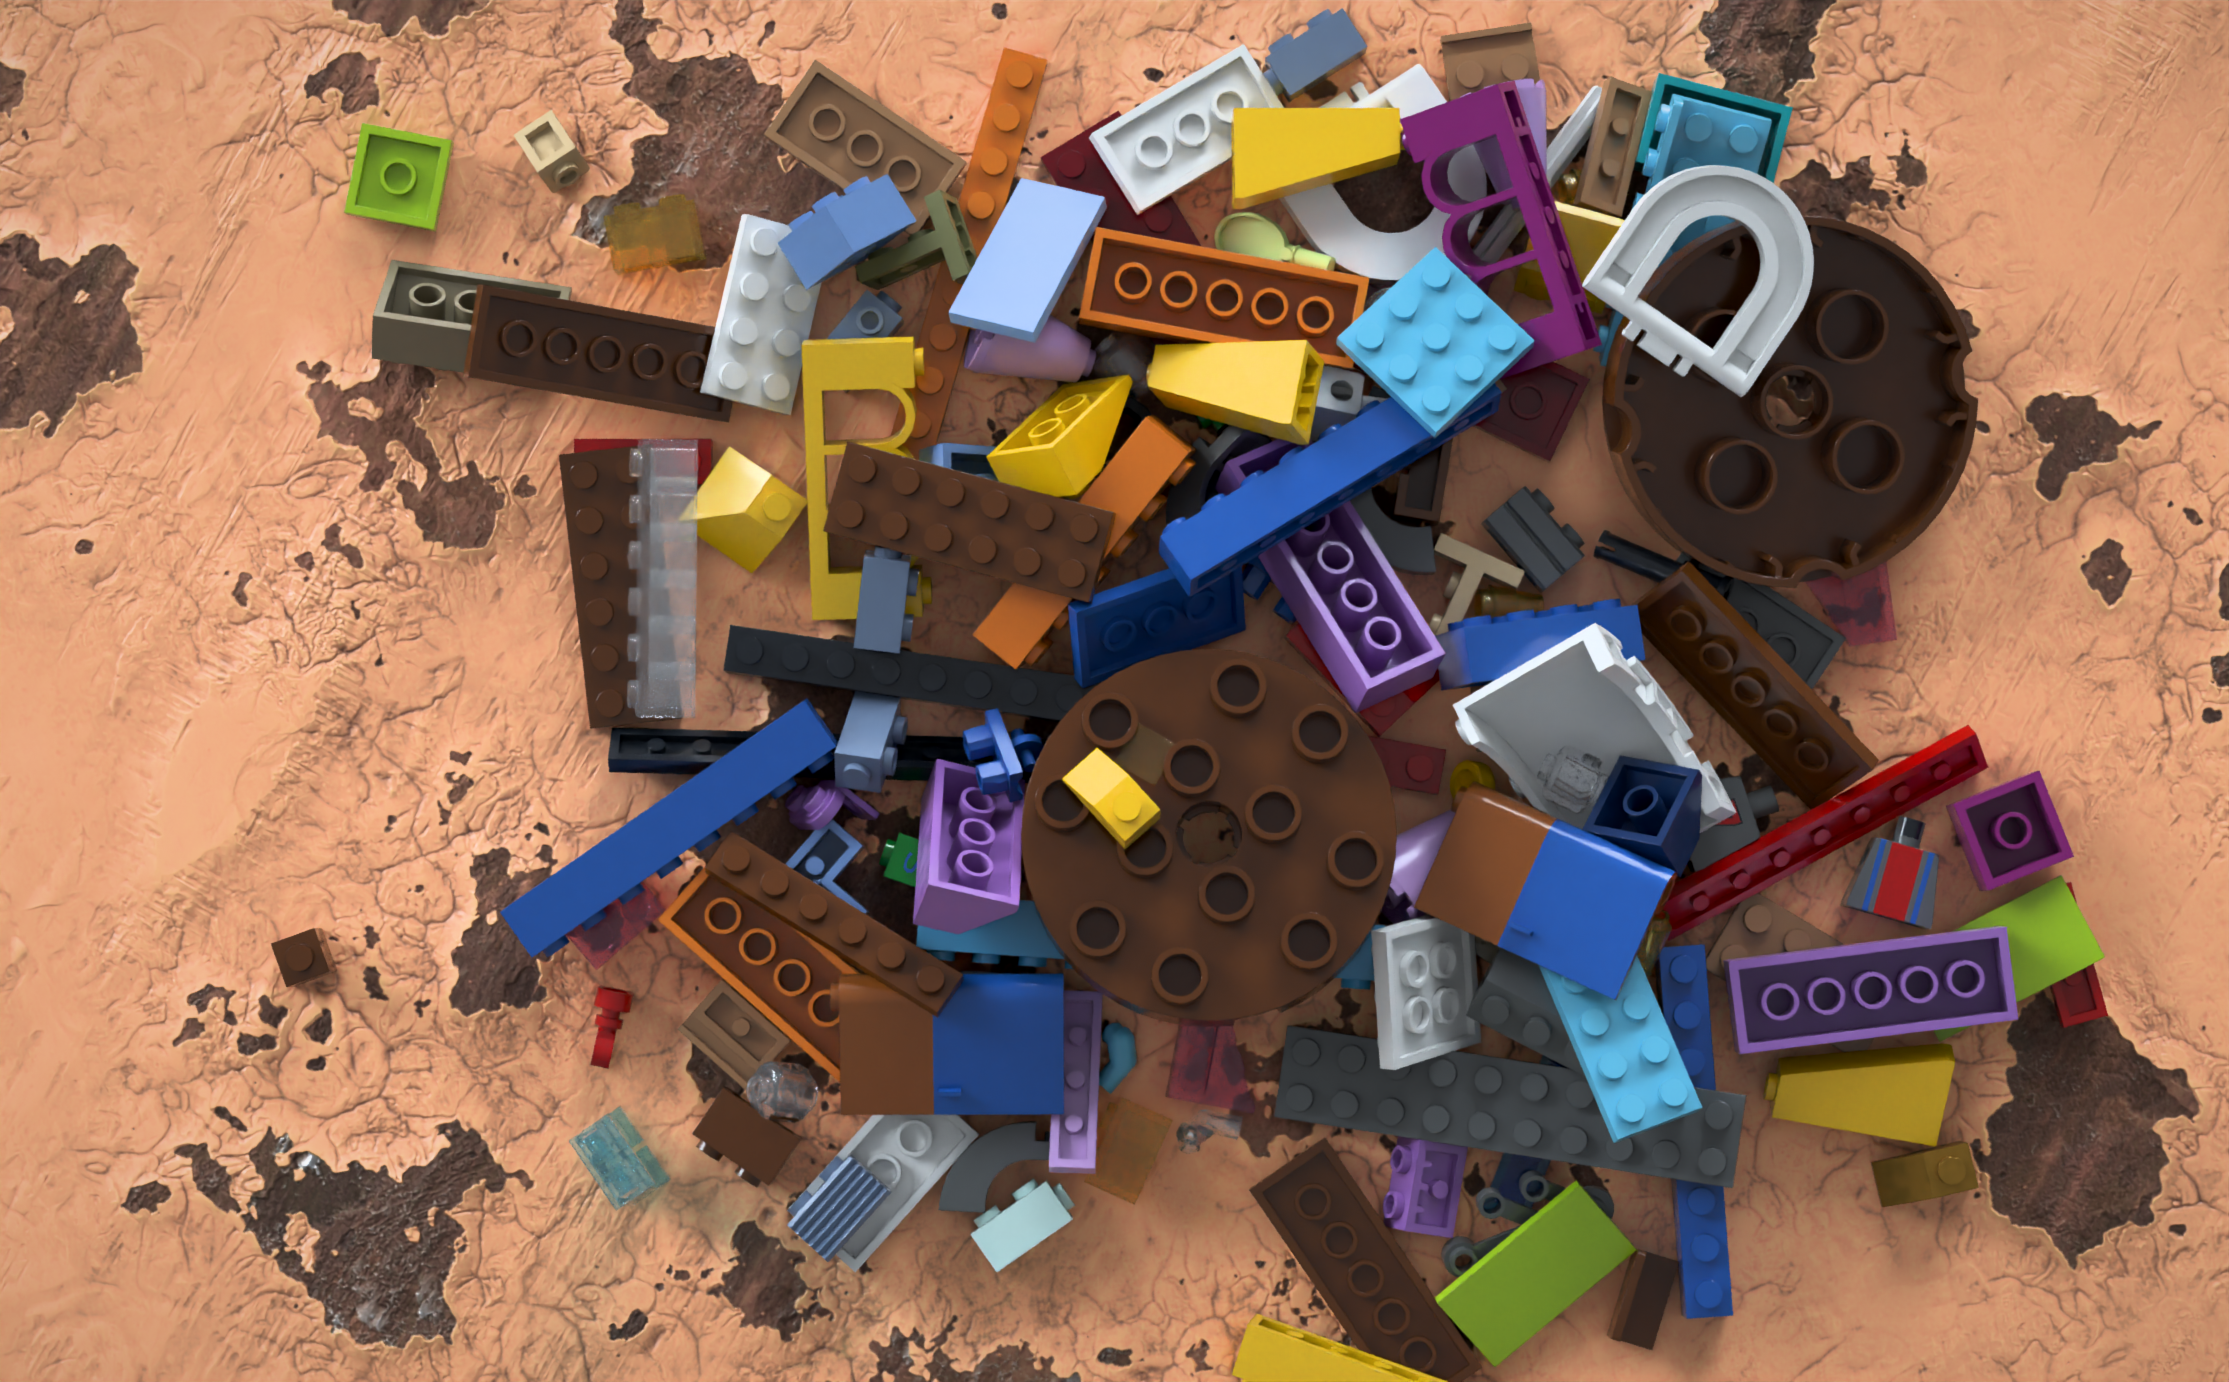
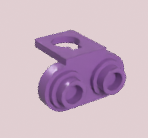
[785,780,879,830]

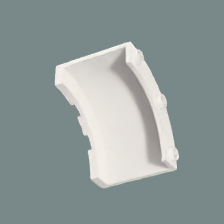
[1453,623,1737,833]

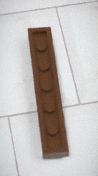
[705,831,964,1018]

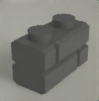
[1481,486,1585,594]

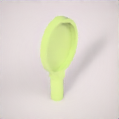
[1214,212,1336,271]

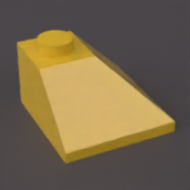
[677,446,807,573]

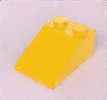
[986,374,1133,500]

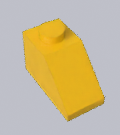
[1062,748,1161,849]

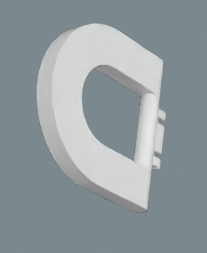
[1279,64,1487,285]
[1582,165,1814,397]

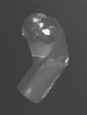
[1176,1109,1243,1154]

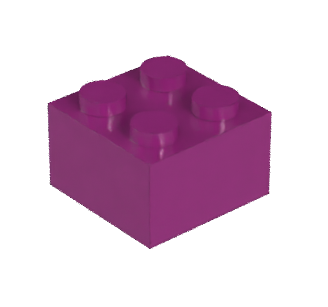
[1946,770,2074,891]

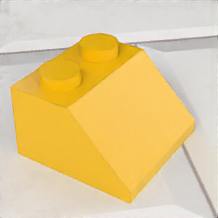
[1513,201,1625,314]

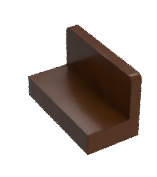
[1607,1248,1679,1350]

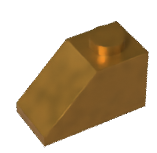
[1870,1141,1979,1207]

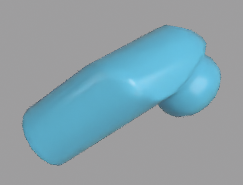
[1099,1022,1137,1094]

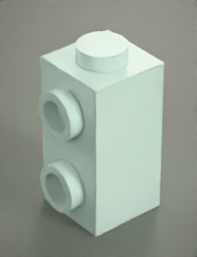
[970,1178,1075,1272]

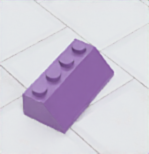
[913,759,1025,934]

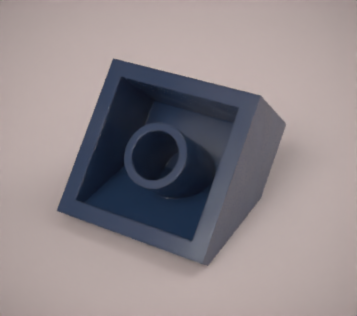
[1582,755,1702,877]

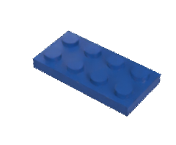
[1068,566,1246,688]

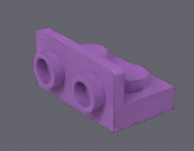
[1383,1136,1468,1238]

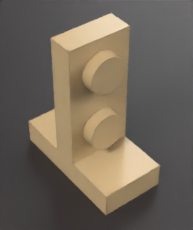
[1429,533,1525,636]

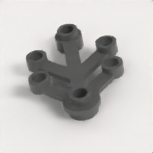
[1441,1170,1614,1277]

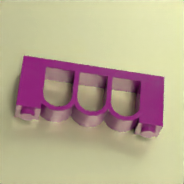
[1400,81,1602,380]

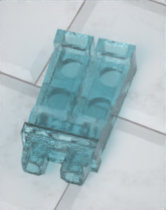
[569,1106,671,1211]

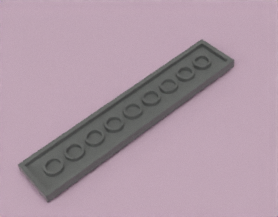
[1274,1025,1747,1188]

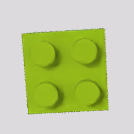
[344,123,454,232]

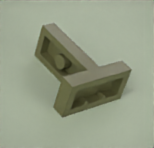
[855,190,977,290]

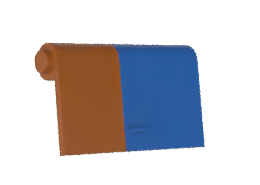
[1414,781,1677,1000]
[830,973,1064,1115]

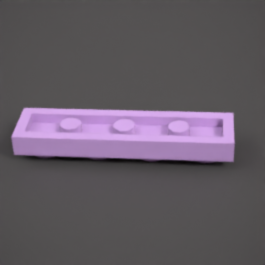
[1049,990,1103,1174]

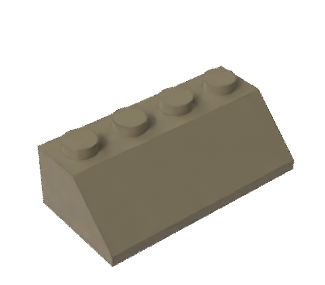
[372,260,572,373]

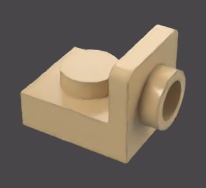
[514,110,590,193]

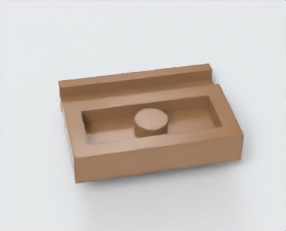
[1440,23,1540,101]
[678,979,791,1090]

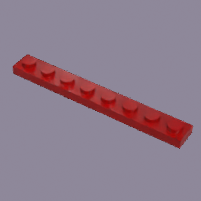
[1654,725,1989,941]

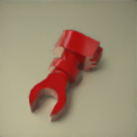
[590,985,634,1069]

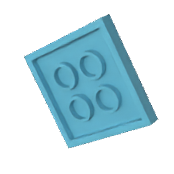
[1336,247,1535,438]

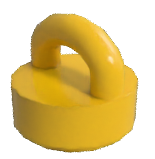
[1450,760,1495,799]

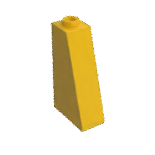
[1231,108,1405,209]
[1146,340,1324,445]
[1763,1043,1955,1147]

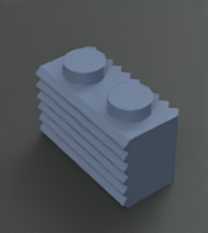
[787,1154,892,1262]

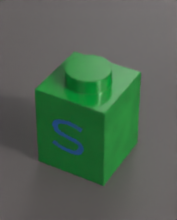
[879,833,919,887]

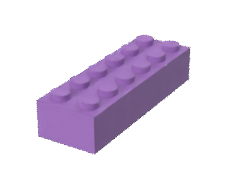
[1215,438,1446,713]
[1723,926,2018,1054]

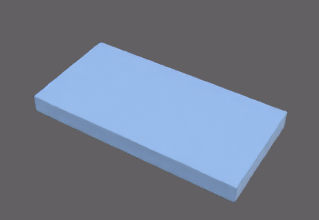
[948,178,1107,343]

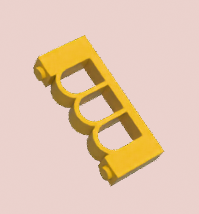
[801,337,932,620]

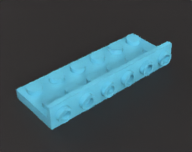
[1593,94,1772,367]

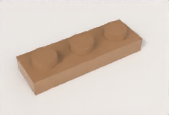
[1573,77,1652,218]

